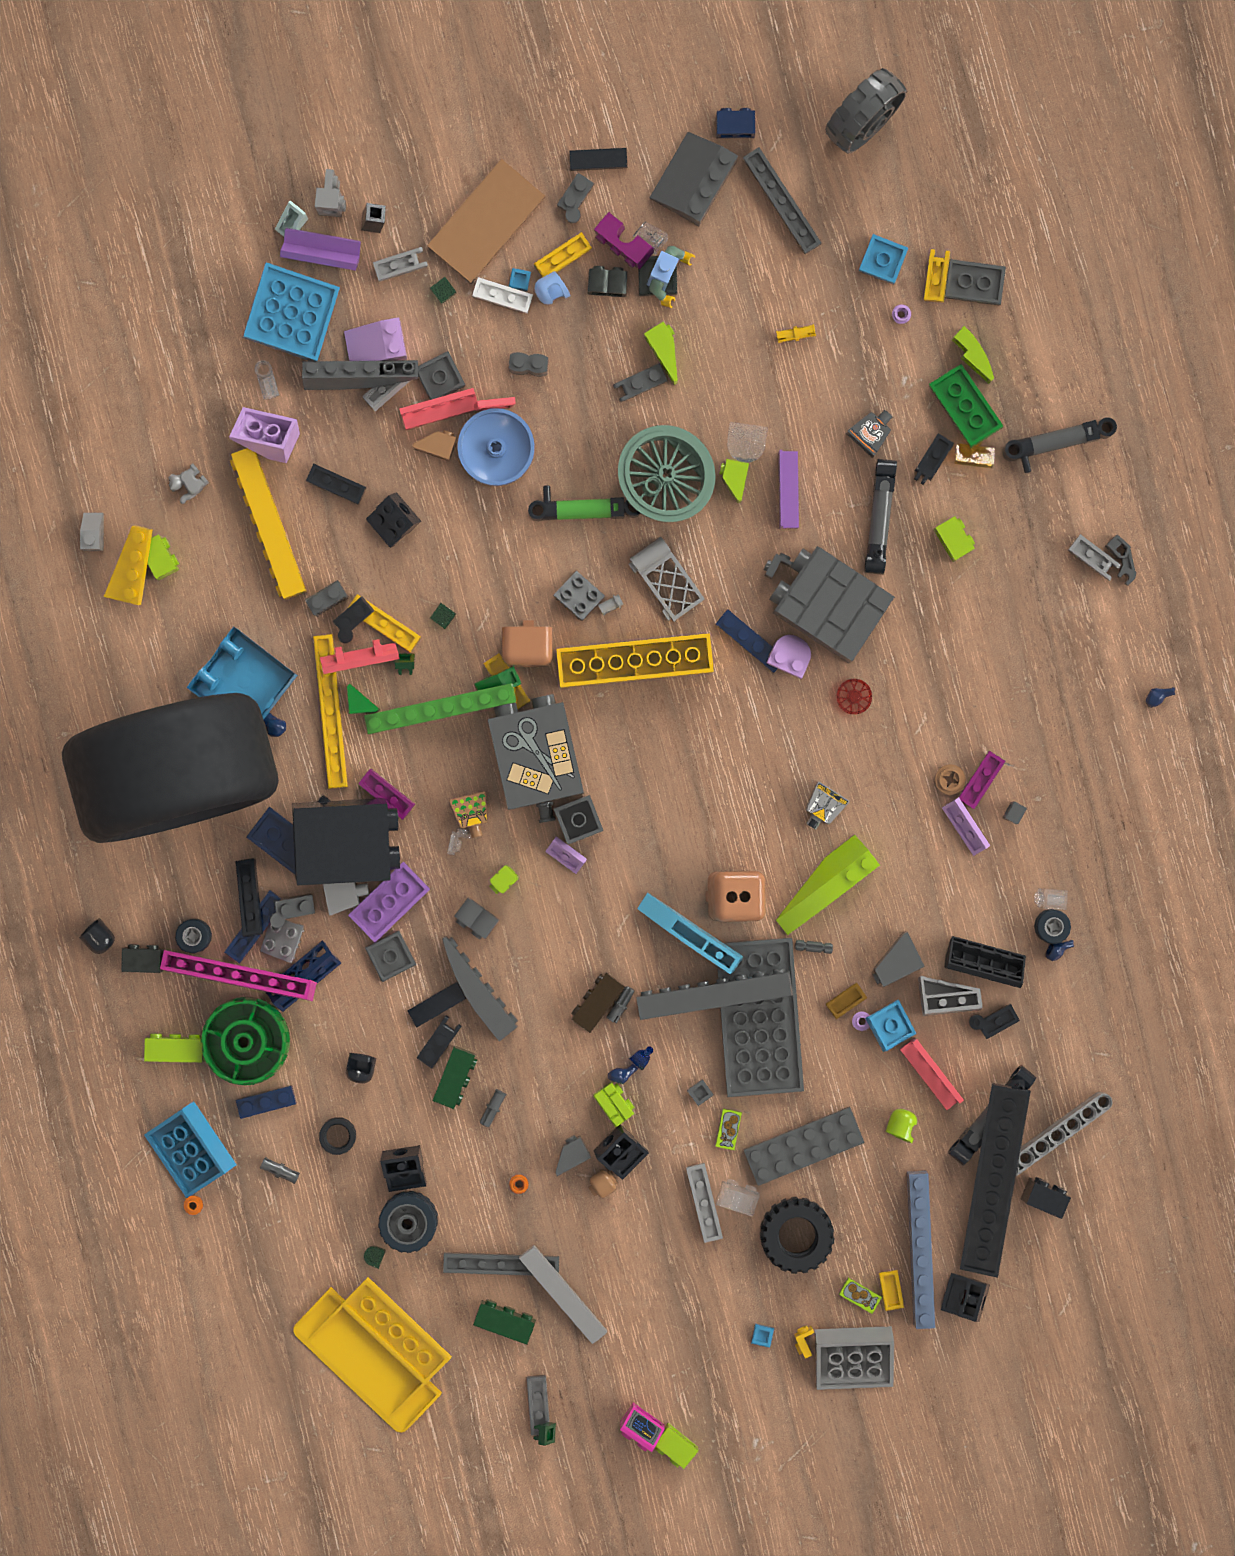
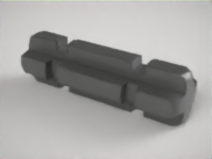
[795,940,833,954]

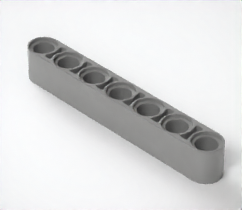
[1016,1092,1113,1176]

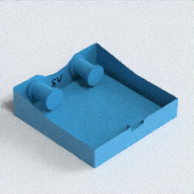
[242,262,340,361]
[186,626,298,720]

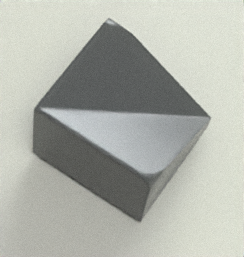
[1003,801,1027,824]

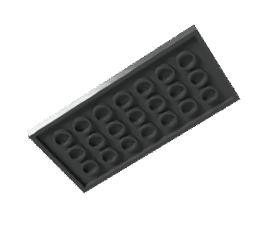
[717,938,804,1097]

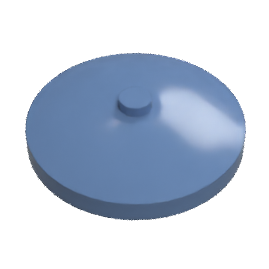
[458,408,535,486]

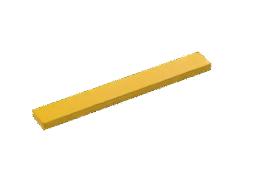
[313,634,348,789]

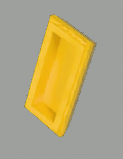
[879,1270,904,1311]

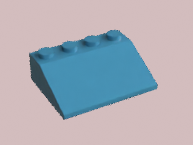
[144,1101,237,1198]

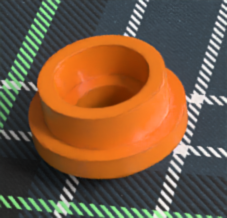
[509,1174,529,1194]
[184,1195,203,1215]

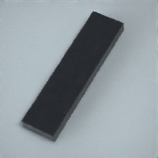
[235,858,263,937]

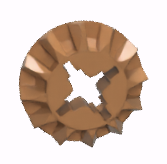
[935,764,966,795]

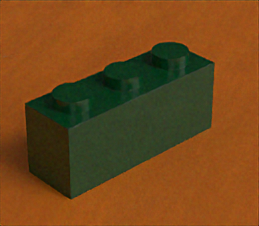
[432,1046,477,1109]
[473,1299,536,1345]

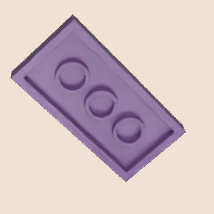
[348,862,430,942]

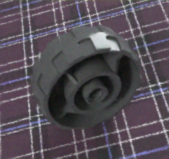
[825,68,907,154]

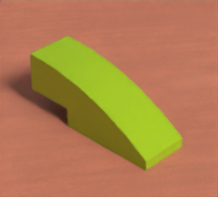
[952,326,994,384]

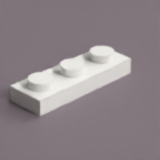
[472,277,533,314]

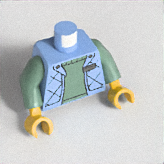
[647,246,695,308]

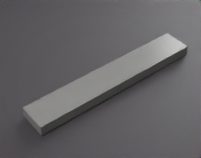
[519,1245,607,1344]

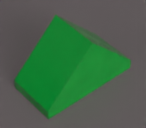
[347,684,380,714]

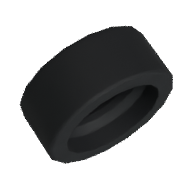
[319,1117,356,1155]

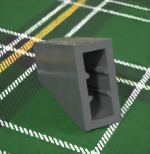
[872,931,925,987]

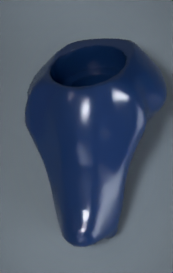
[1146,687,1175,708]
[263,712,286,737]
[1045,940,1074,961]
[608,1064,638,1084]

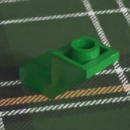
[474,666,522,691]

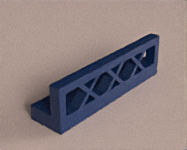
[266,940,341,1012]

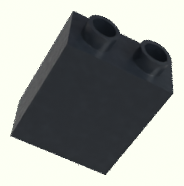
[292,798,400,886]

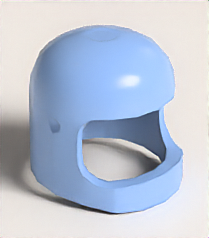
[534,271,570,305]

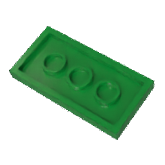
[929,364,1003,448]

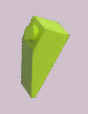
[644,321,678,385]

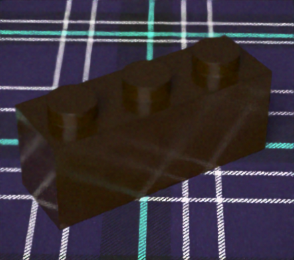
[571,972,625,1033]

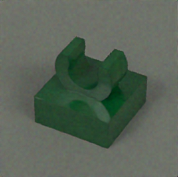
[395,653,415,675]
[533,1422,556,1446]

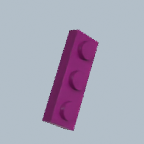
[959,751,1006,809]
[358,768,416,820]

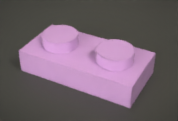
[545,836,587,874]

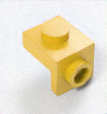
[794,1325,814,1359]

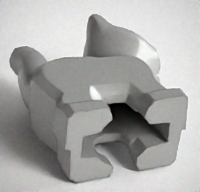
[168,463,209,504]

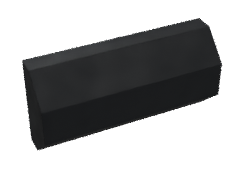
[944,936,1026,988]

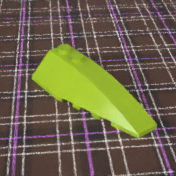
[776,835,880,935]

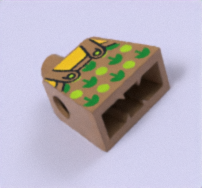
[449,792,488,838]

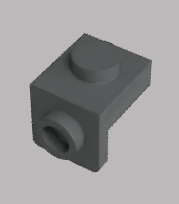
[763,553,793,579]

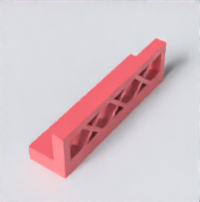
[399,388,477,430]
[900,1037,964,1110]

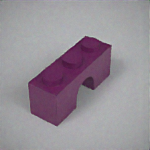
[594,212,654,270]

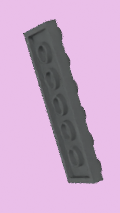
[743,1106,865,1186]

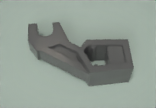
[1105,534,1136,586]

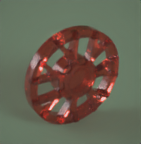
[836,679,872,715]

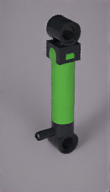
[528,485,641,522]

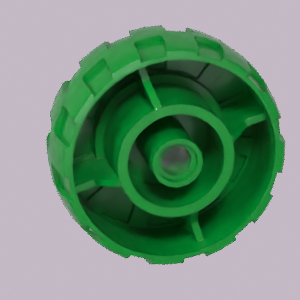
[201,997,290,1086]

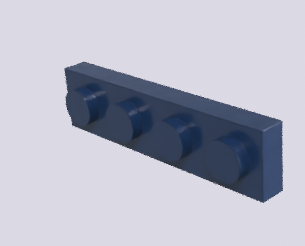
[716,609,777,673]
[224,890,282,964]

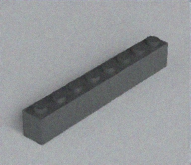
[636,969,793,1020]

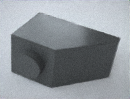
[555,1135,591,1176]

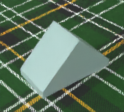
[275,201,308,236]

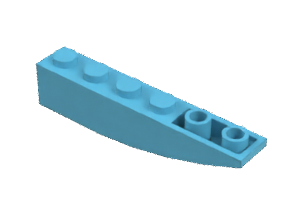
[637,893,743,974]

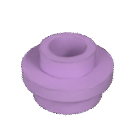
[892,305,911,324]
[852,1012,870,1031]

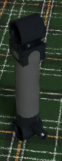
[1002,417,1117,473]
[864,459,897,575]
[948,1065,1036,1166]

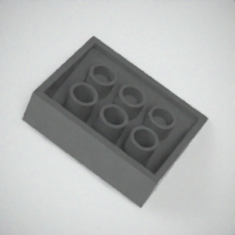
[650,132,738,227]

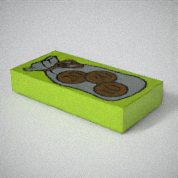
[715,1108,742,1150]
[839,1277,882,1314]

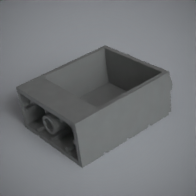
[769,546,895,663]

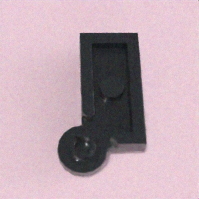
[333,596,375,643]
[969,1004,1020,1039]

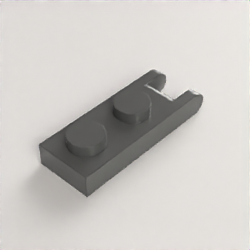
[613,363,668,403]

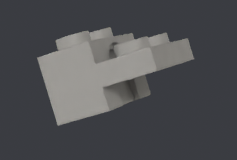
[315,169,346,217]

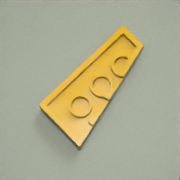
[104,525,153,605]

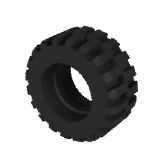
[760,1197,835,1274]

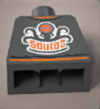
[846,410,893,458]

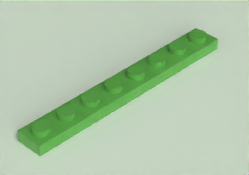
[364,683,517,734]

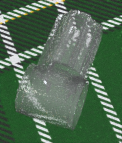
[254,360,280,400]

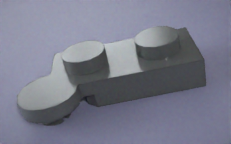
[557,173,594,223]
[269,894,315,928]

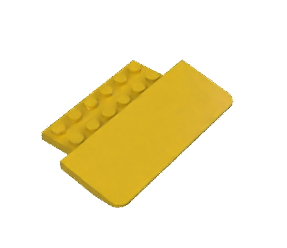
[293,1277,452,1432]

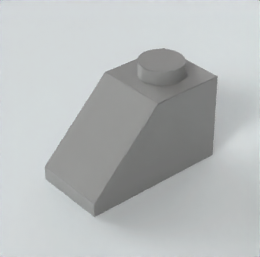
[80,513,104,551]

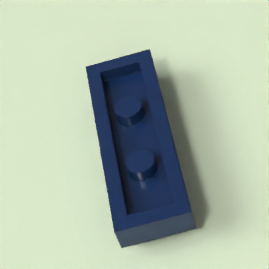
[235,1085,297,1119]

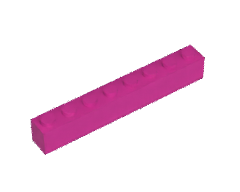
[160,950,317,1002]

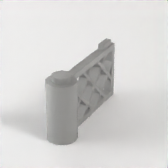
[628,537,705,621]

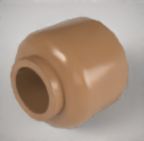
[588,1170,618,1198]

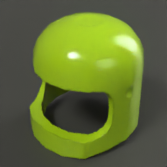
[885,1109,917,1144]

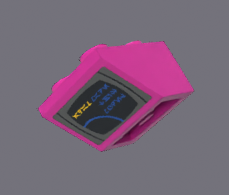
[620,1402,665,1452]

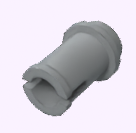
[598,594,624,615]

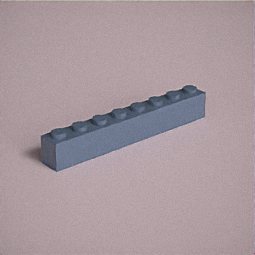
[907,1171,935,1329]

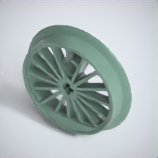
[618,425,715,522]

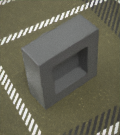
[687,1079,714,1106]

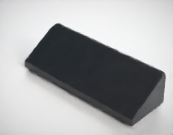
[408,982,466,1028]

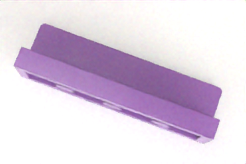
[280,228,361,271]
[778,450,799,529]

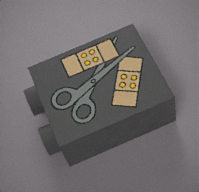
[488,694,584,810]

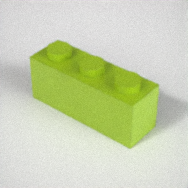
[144,1033,205,1063]

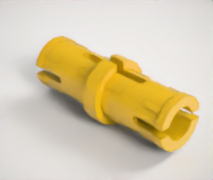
[776,324,816,344]

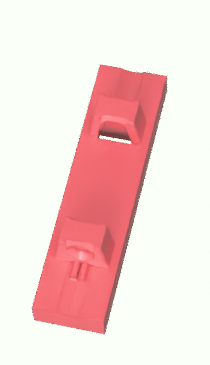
[320,639,399,674]

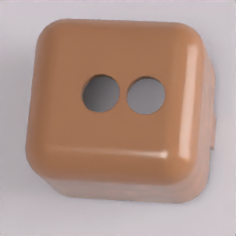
[502,620,553,667]
[706,871,766,922]

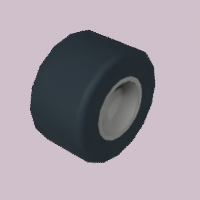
[1034,909,1071,944]
[175,919,212,954]

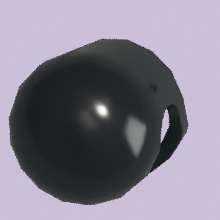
[79,918,115,954]
[346,1052,377,1084]

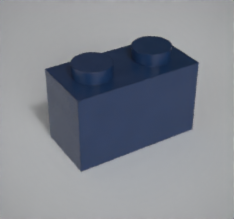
[716,108,755,139]

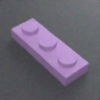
[942,797,990,856]

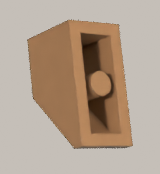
[412,430,457,462]

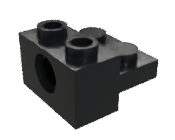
[366,492,422,548]
[593,1124,649,1180]
[380,1145,427,1192]
[941,1273,990,1322]

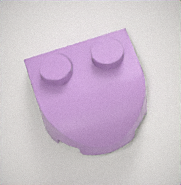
[766,635,811,679]

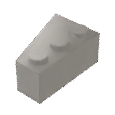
[918,976,983,1016]

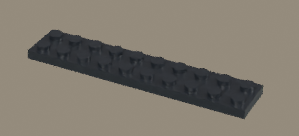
[960,1083,1031,1278]

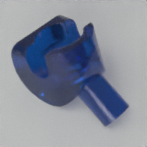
[628,1046,653,1071]

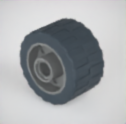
[378,1191,438,1253]

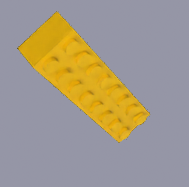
[556,633,714,688]

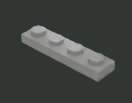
[686,1163,723,1243]

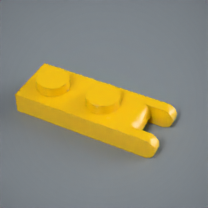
[924,249,950,303]

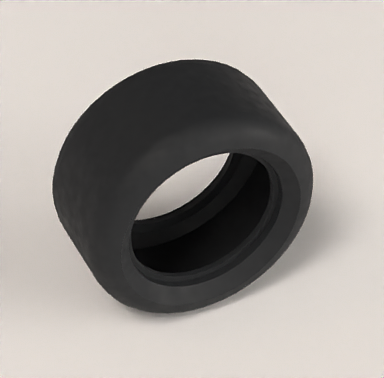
[62,693,279,843]

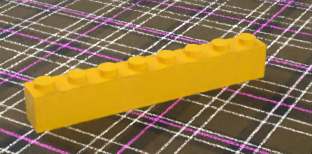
[230,448,307,600]

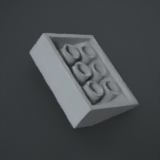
[815,1326,894,1390]

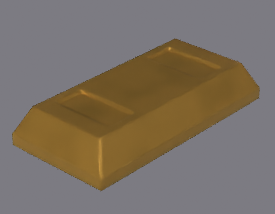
[825,982,867,1020]

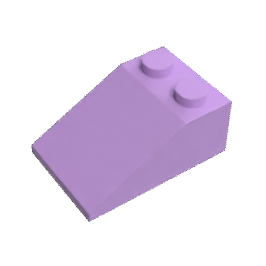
[344,317,407,361]
[229,407,300,463]

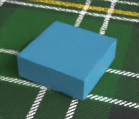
[509,268,531,292]
[751,1323,774,1348]

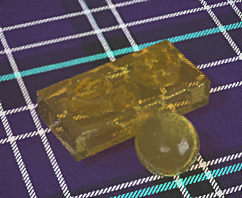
[954,441,995,468]

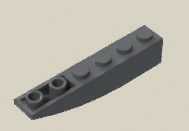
[302,360,418,390]
[443,936,518,1041]

